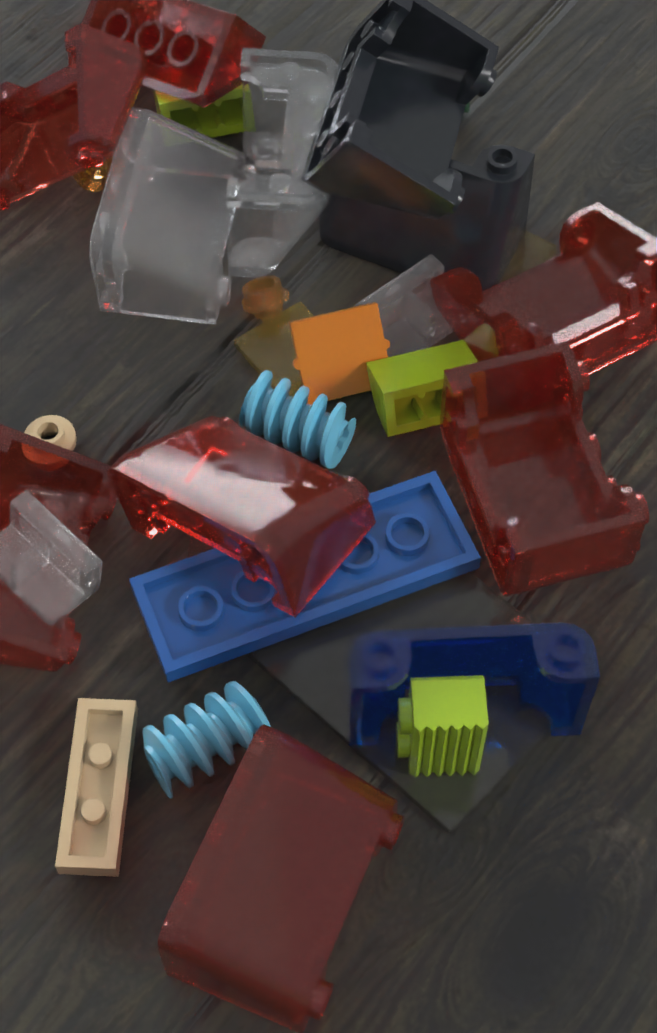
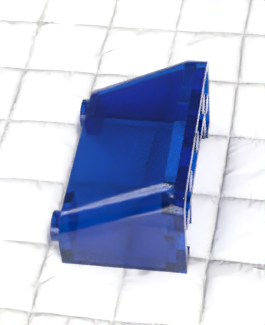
[345,622,600,746]

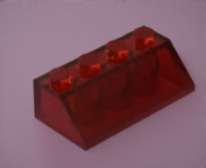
[67,0,266,108]

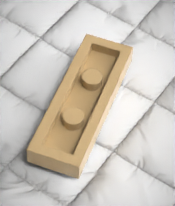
[55,698,138,877]

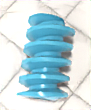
[239,370,356,469]
[142,681,275,799]

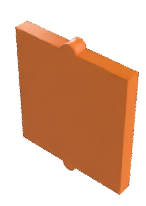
[289,302,390,405]

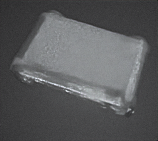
[226,48,338,278]
[89,107,257,325]

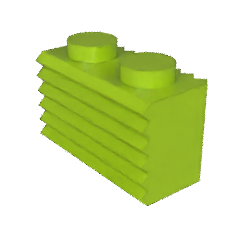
[396,675,489,778]

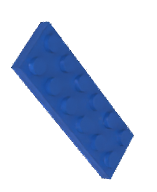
[129,471,481,683]

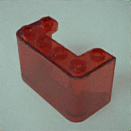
[440,341,649,597]

